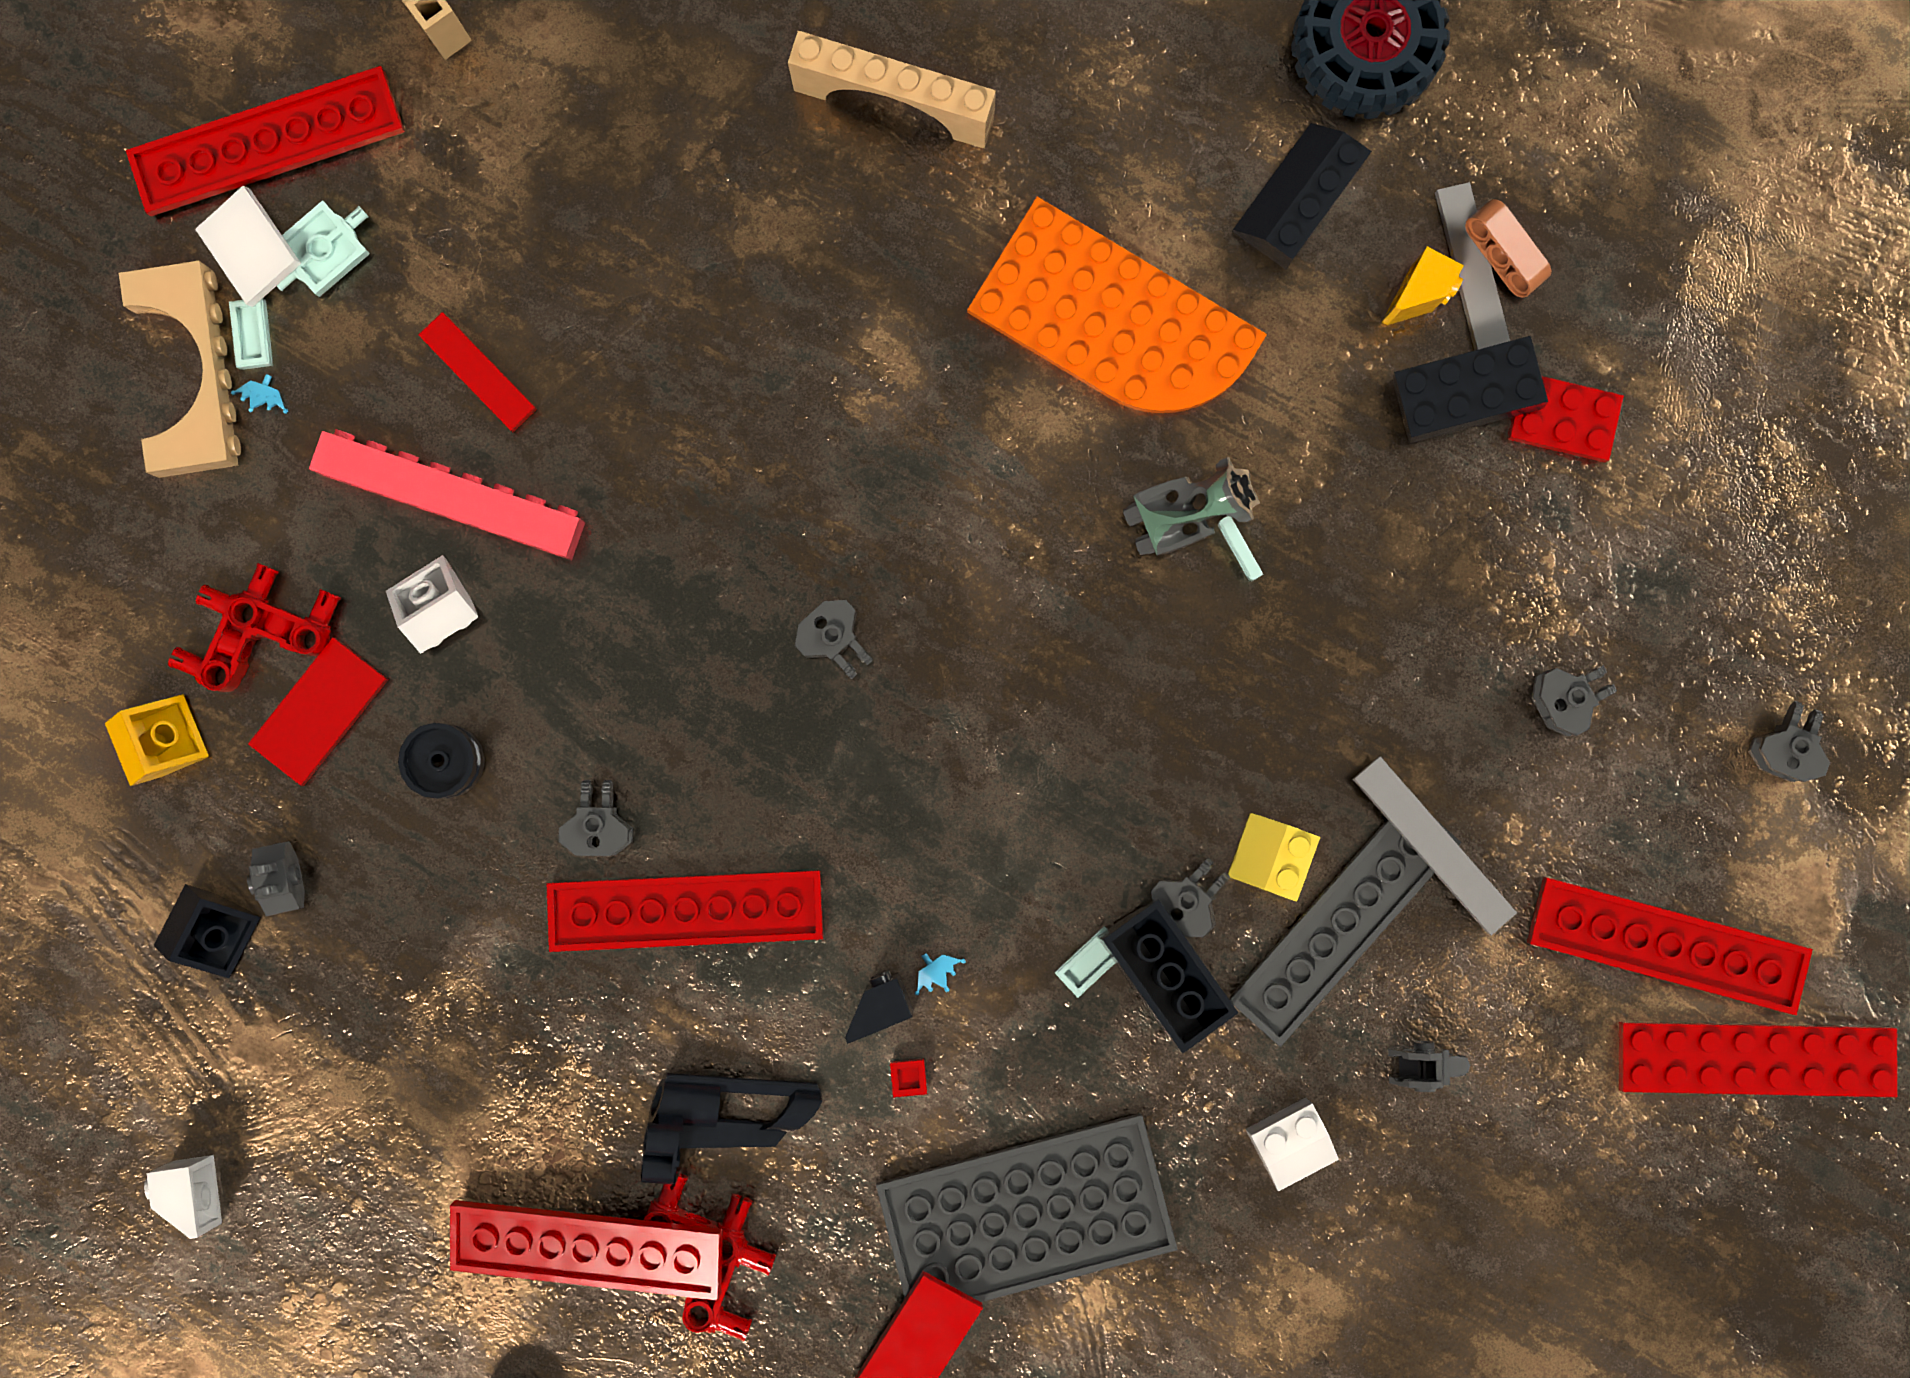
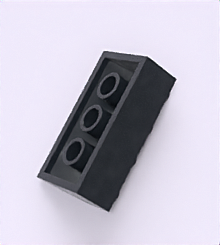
[1232,123,1372,270]
[1097,899,1238,1054]

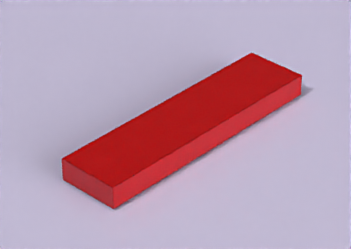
[418,312,537,432]

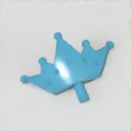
[231,374,288,414]
[915,953,966,995]

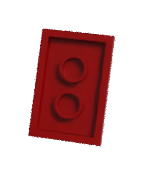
[1507,376,1624,463]

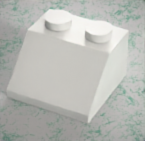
[386,555,478,654]
[1246,1097,1339,1191]
[144,1155,222,1239]

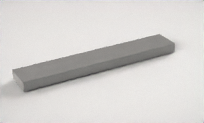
[1435,182,1510,350]
[1353,756,1517,936]

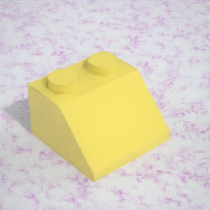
[1228,813,1320,902]

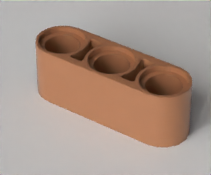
[1465,199,1552,298]

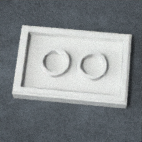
[195,186,301,307]

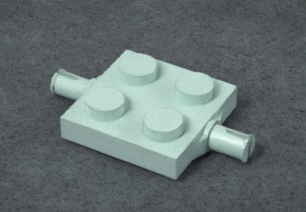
[277,200,370,297]

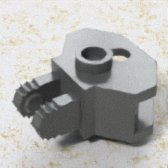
[795,600,873,679]
[1531,665,1617,737]
[1748,701,1830,782]
[559,780,633,856]
[247,841,305,916]
[1151,857,1230,938]
[1388,1041,1471,1092]

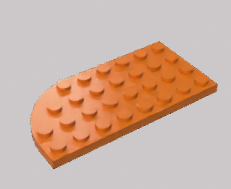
[967,196,1267,413]

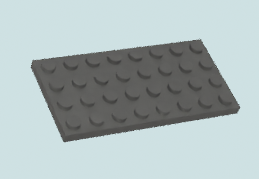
[876,1113,1178,1302]

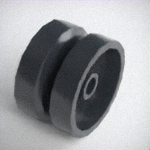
[398,723,485,799]

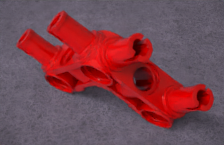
[168,563,341,692]
[644,1171,777,1342]

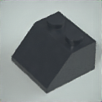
[154,884,261,978]
[845,970,914,1044]

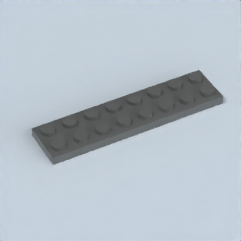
[1229,819,1462,1047]

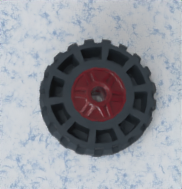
[1291,0,1450,119]

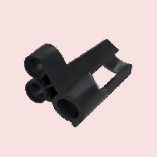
[641,1073,822,1184]

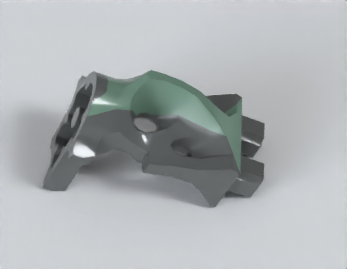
[1123,457,1260,555]

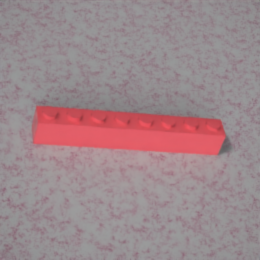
[309,429,585,560]

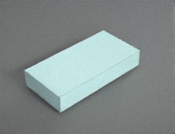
[229,298,273,370]
[1218,516,1263,582]
[1054,926,1115,998]

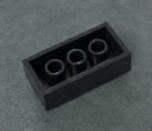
[1392,335,1548,444]

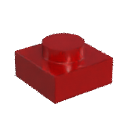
[890,1058,927,1098]

